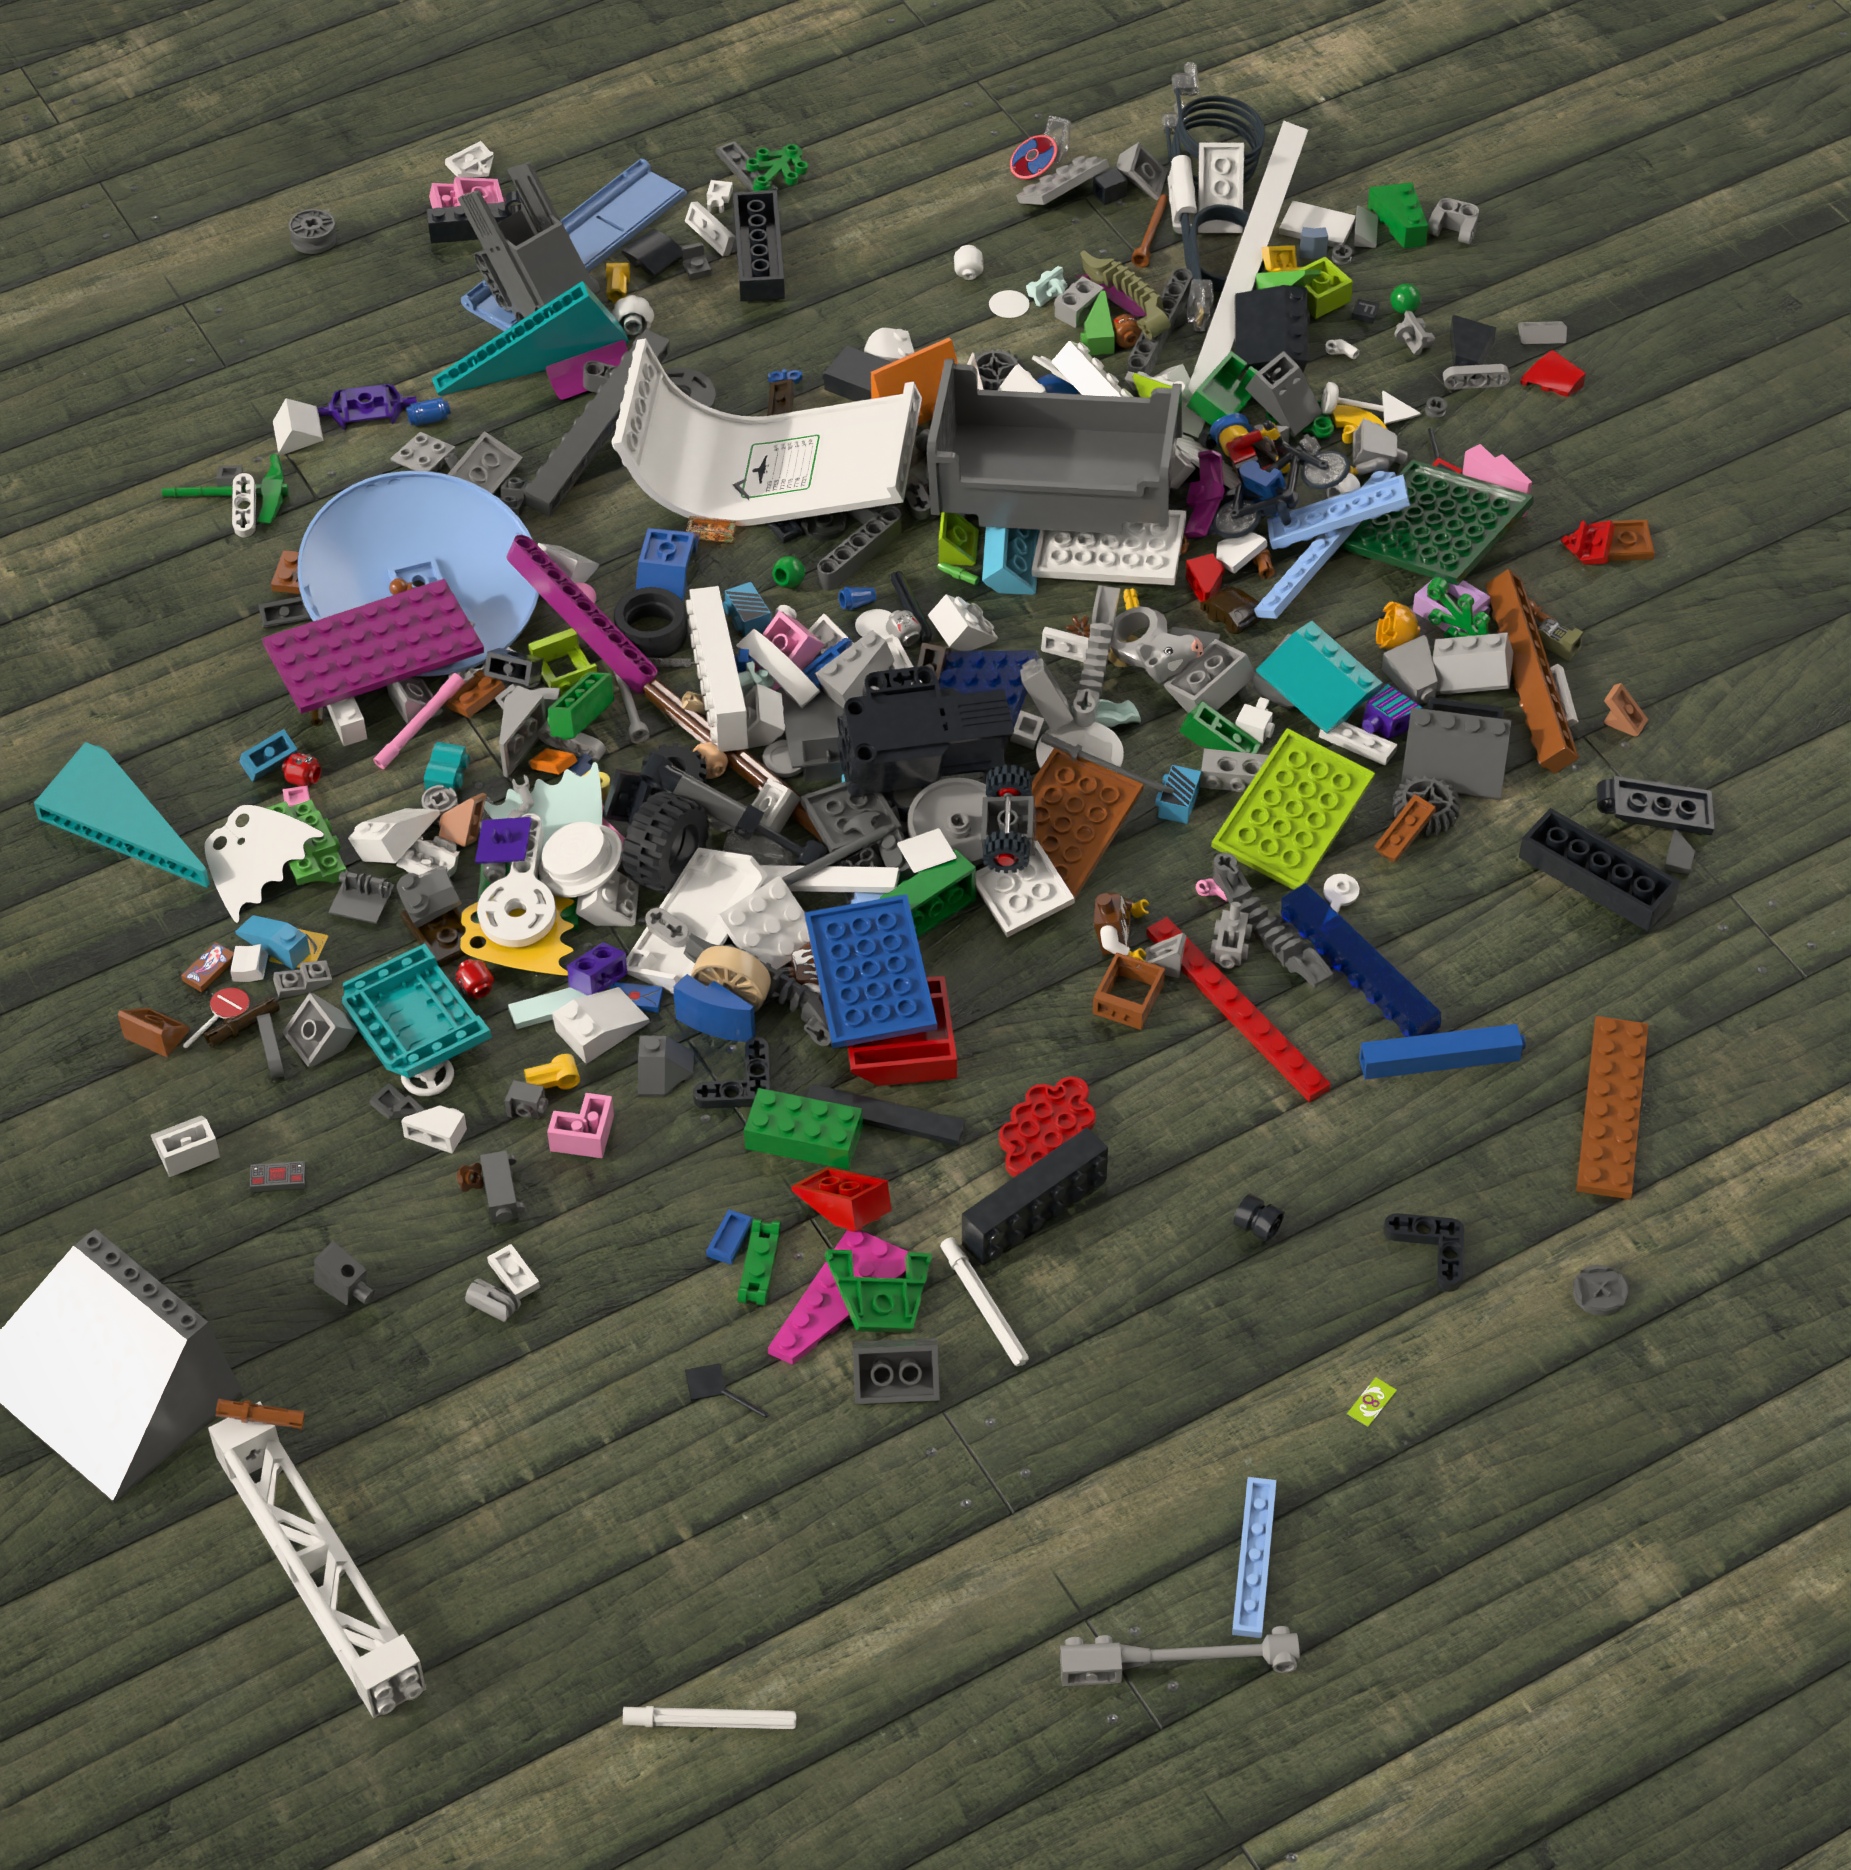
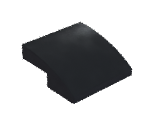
[621,228,682,279]

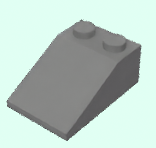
[499,685,546,778]

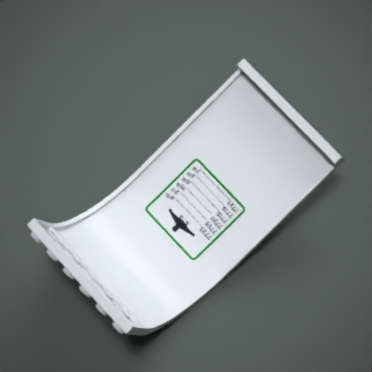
[612,339,922,526]

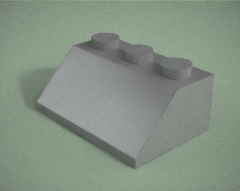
[1433,633,1514,695]
[1164,639,1255,713]

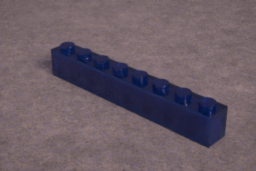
[1281,883,1442,1037]

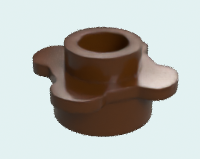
[457,1162,483,1192]

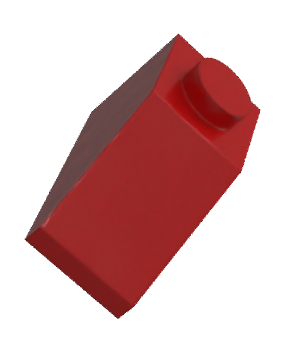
[1186,553,1224,603]

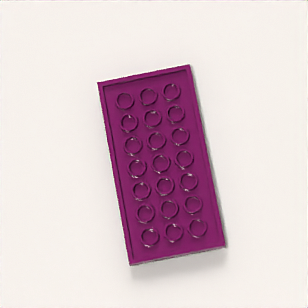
[262,579,484,714]

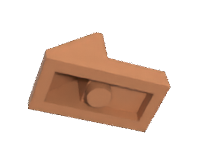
[1604,683,1649,736]

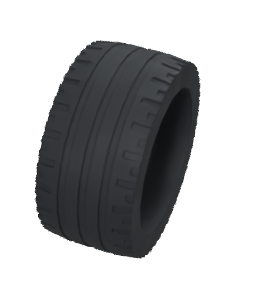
[614,587,687,661]

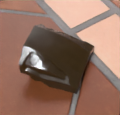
[1200,586,1262,634]

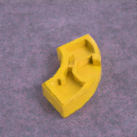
[1331,405,1387,429]

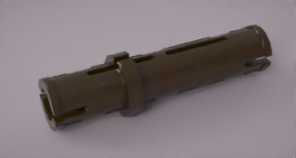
[204,996,280,1048]

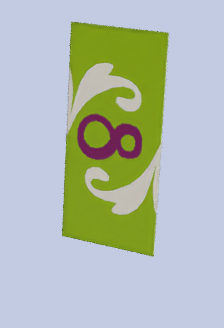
[1347,1377,1397,1427]

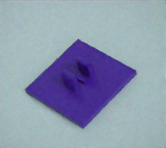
[475,817,532,864]

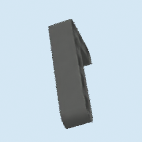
[817,504,902,590]

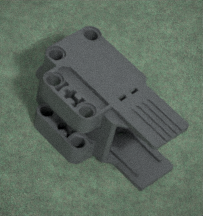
[458,162,600,322]

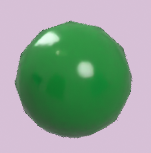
[1390,283,1422,315]
[772,556,805,589]

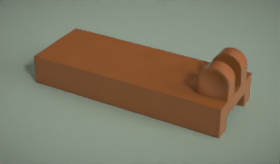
[1374,794,1436,863]

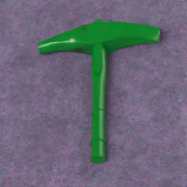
[162,454,289,524]

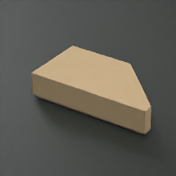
[682,691,709,715]

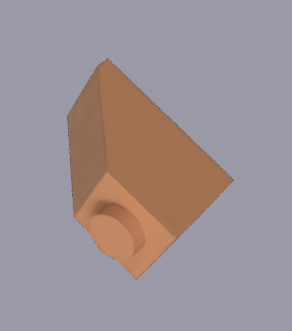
[439,793,487,846]

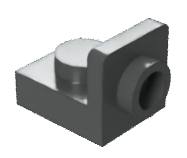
[681,242,712,281]

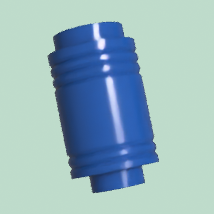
[406,397,451,427]

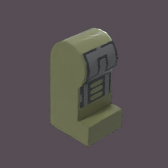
[1537,618,1584,661]

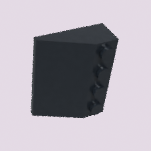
[1234,285,1308,373]

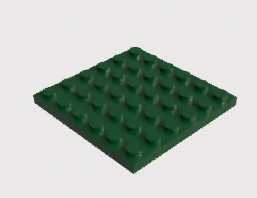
[1339,460,1534,586]

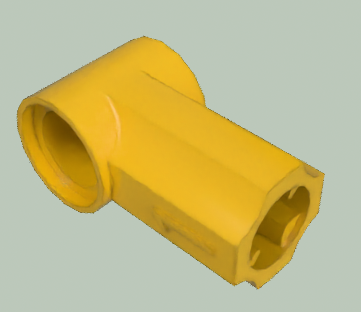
[606,263,630,303]
[524,1054,580,1089]

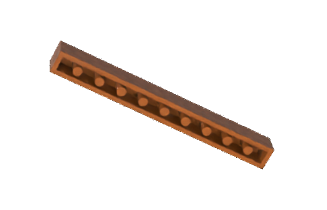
[1485,569,1579,774]

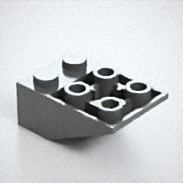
[1245,351,1323,437]
[835,829,920,905]

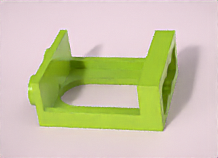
[528,628,597,696]

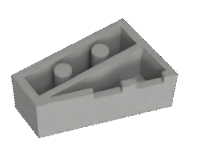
[815,630,895,709]

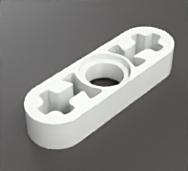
[232,473,256,537]

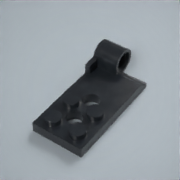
[1596,776,1714,835]

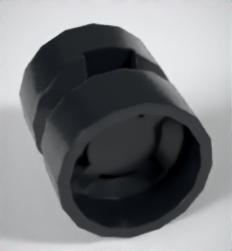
[1233,1193,1285,1242]

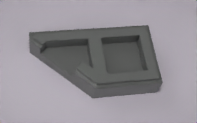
[1664,830,1695,875]

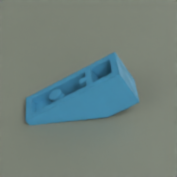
[235,915,310,970]

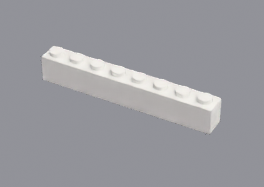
[1052,341,1196,489]

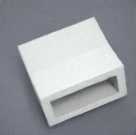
[230,944,268,982]

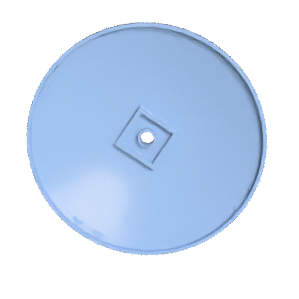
[298,471,539,676]

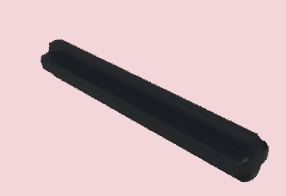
[891,571,933,643]

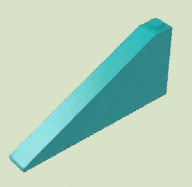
[432,281,629,396]
[34,742,210,888]

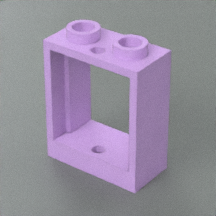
[1413,578,1490,633]

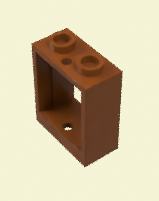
[1093,952,1165,1030]

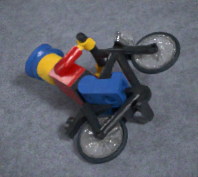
[1210,413,1350,539]

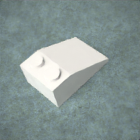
[348,808,441,863]
[552,987,650,1064]

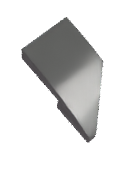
[369,1083,425,1119]

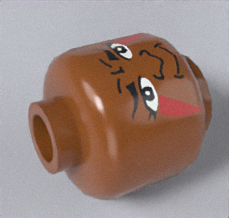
[1112,314,1142,348]

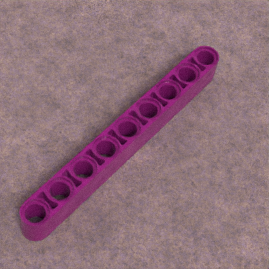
[506,535,657,694]

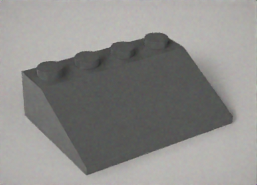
[1401,708,1511,800]

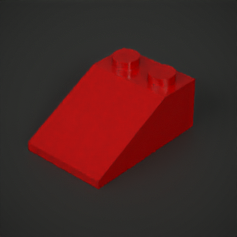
[791,1167,892,1232]

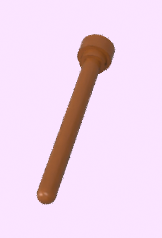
[1131,194,1168,268]

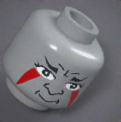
[886,610,922,647]

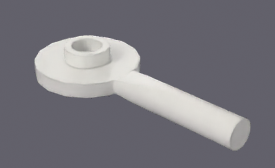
[1317,874,1360,942]

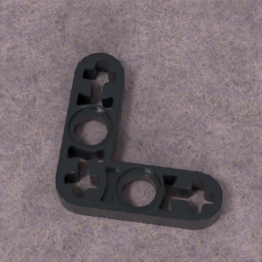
[693,1037,770,1109]
[1383,1213,1464,1292]

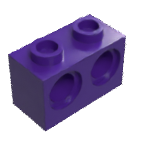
[567,942,627,996]

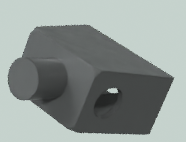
[314,1241,375,1305]

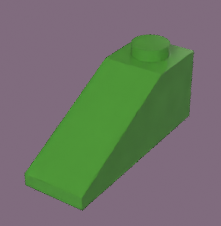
[1256,269,1321,290]
[1080,291,1115,355]

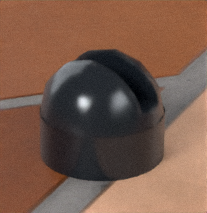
[1199,429,1217,449]

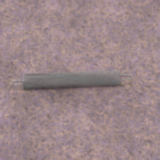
[647,657,695,668]

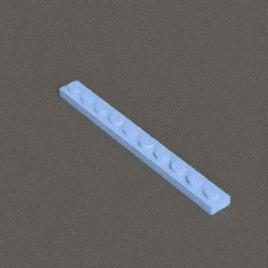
[1254,471,1396,619]

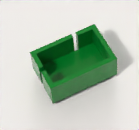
[1186,351,1258,426]

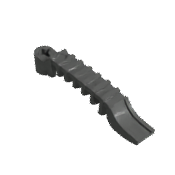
[1213,853,1333,989]
[684,933,831,1046]

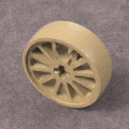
[691,946,771,1012]

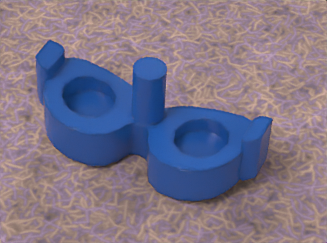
[768,369,802,384]

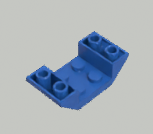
[636,528,700,603]

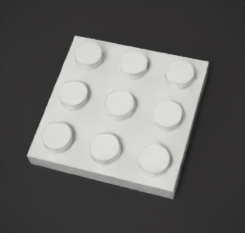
[976,841,1075,937]
[716,875,810,970]

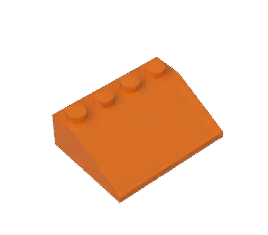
[871,337,958,426]

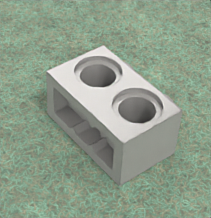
[1054,276,1104,328]

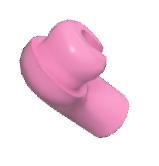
[1196,879,1228,902]

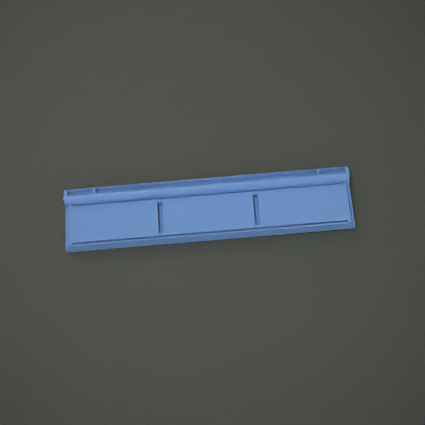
[461,158,687,331]

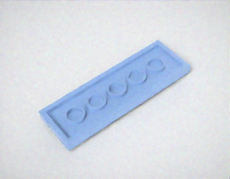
[1267,475,1410,549]

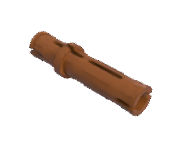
[216,1398,305,1430]

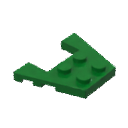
[825,1249,932,1333]

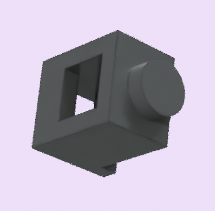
[504,1080,548,1119]

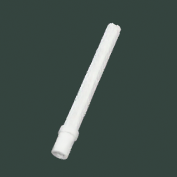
[940,1237,1029,1366]
[623,1706,796,1729]

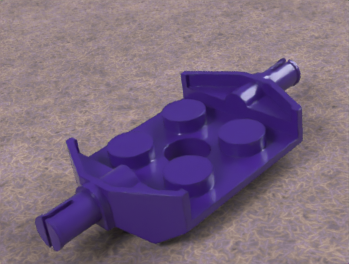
[317,384,417,430]

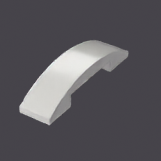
[736,629,820,708]

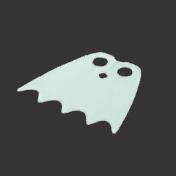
[484,762,602,867]

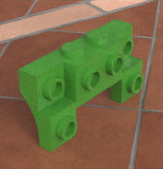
[266,799,346,885]

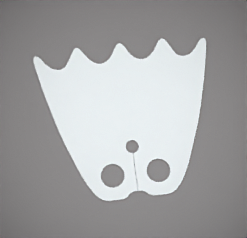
[205,805,324,923]

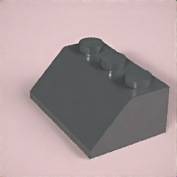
[853,1338,940,1404]

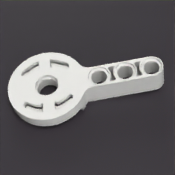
[477,813,556,947]

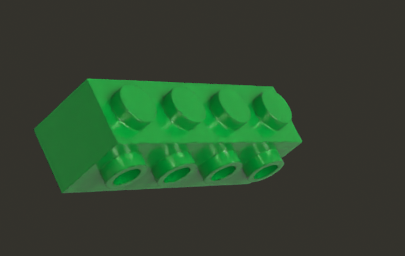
[547,672,614,740]

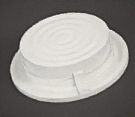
[1036,721,1123,773]
[538,822,623,897]

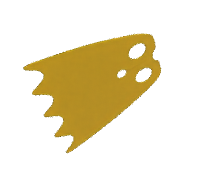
[461,894,574,976]

